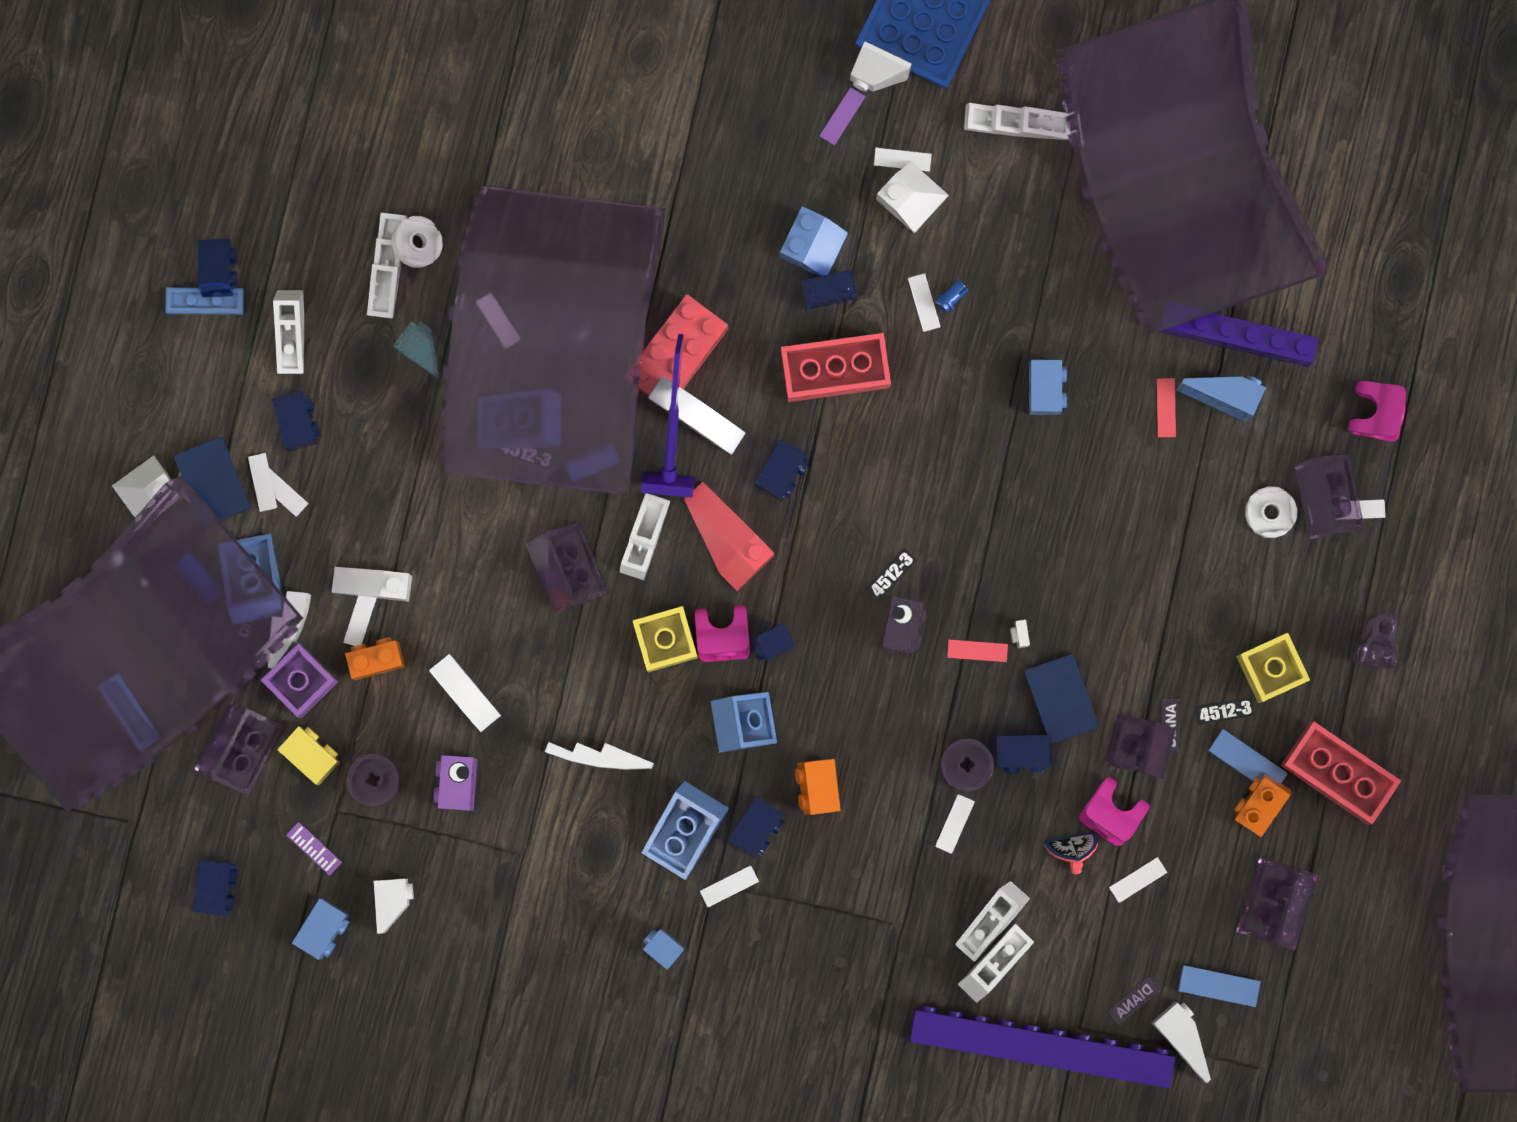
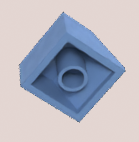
[780,206,848,279]
[711,692,777,753]

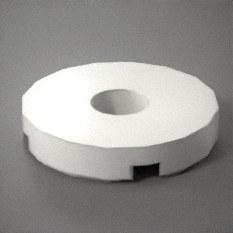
[392,216,443,268]
[1245,486,1297,538]

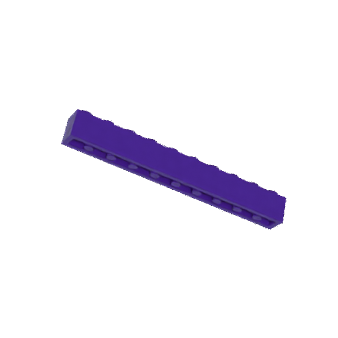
[909,1005,1175,1088]

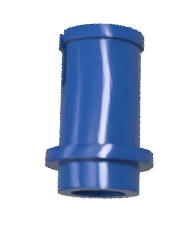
[936,280,968,313]

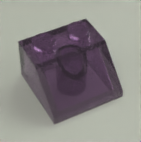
[1105,715,1176,779]

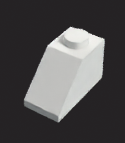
[374,879,414,934]

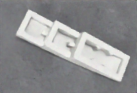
[964,103,1072,140]
[367,213,407,318]
[648,376,745,455]
[545,742,654,770]

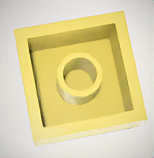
[633,606,698,672]
[1236,633,1310,703]

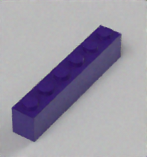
[1158,302,1319,367]

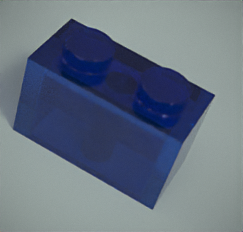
[198,239,238,298]
[801,270,857,310]
[272,391,321,452]
[755,439,810,501]
[753,623,795,663]
[997,735,1052,772]
[728,796,785,857]
[193,860,238,916]

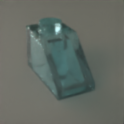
[393,321,440,379]

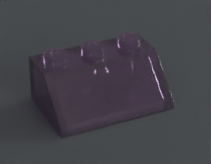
[1295,454,1365,539]
[525,522,609,615]
[195,700,285,796]
[1236,857,1319,951]

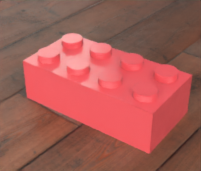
[625,294,728,397]
[781,333,891,402]
[1280,722,1401,825]

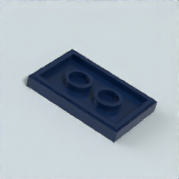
[174,436,251,528]
[1024,654,1099,744]

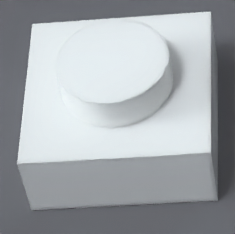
[1010,620,1030,648]

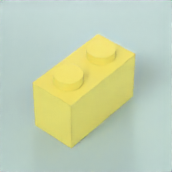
[278,726,340,785]

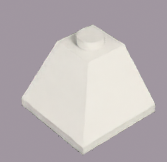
[850,42,911,91]
[876,161,949,233]
[112,456,184,528]

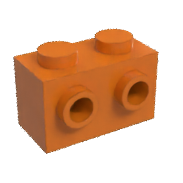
[345,637,405,680]
[795,759,841,815]
[1234,772,1291,837]

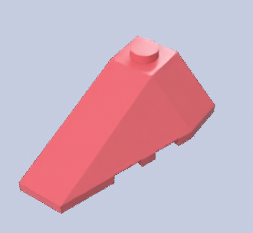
[684,482,774,591]

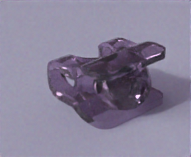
[1353,614,1398,670]

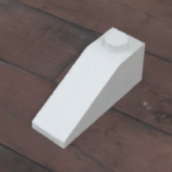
[273,290,304,374]
[332,567,412,602]
[955,881,1030,962]
[958,924,1034,1003]
[1151,1001,1211,1083]

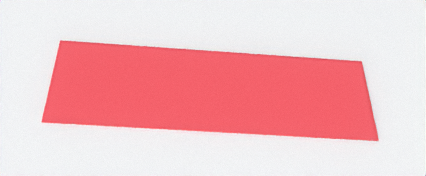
[1157,378,1176,437]
[947,640,1008,662]

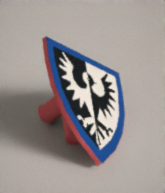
[1044,832,1098,874]

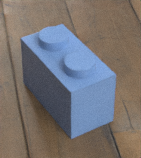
[1029,360,1067,415]
[292,898,350,960]
[643,928,685,970]

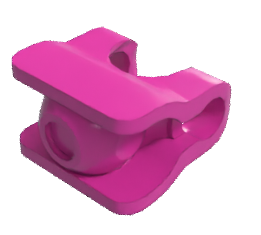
[1348,381,1406,442]
[695,605,750,662]
[1079,777,1150,847]

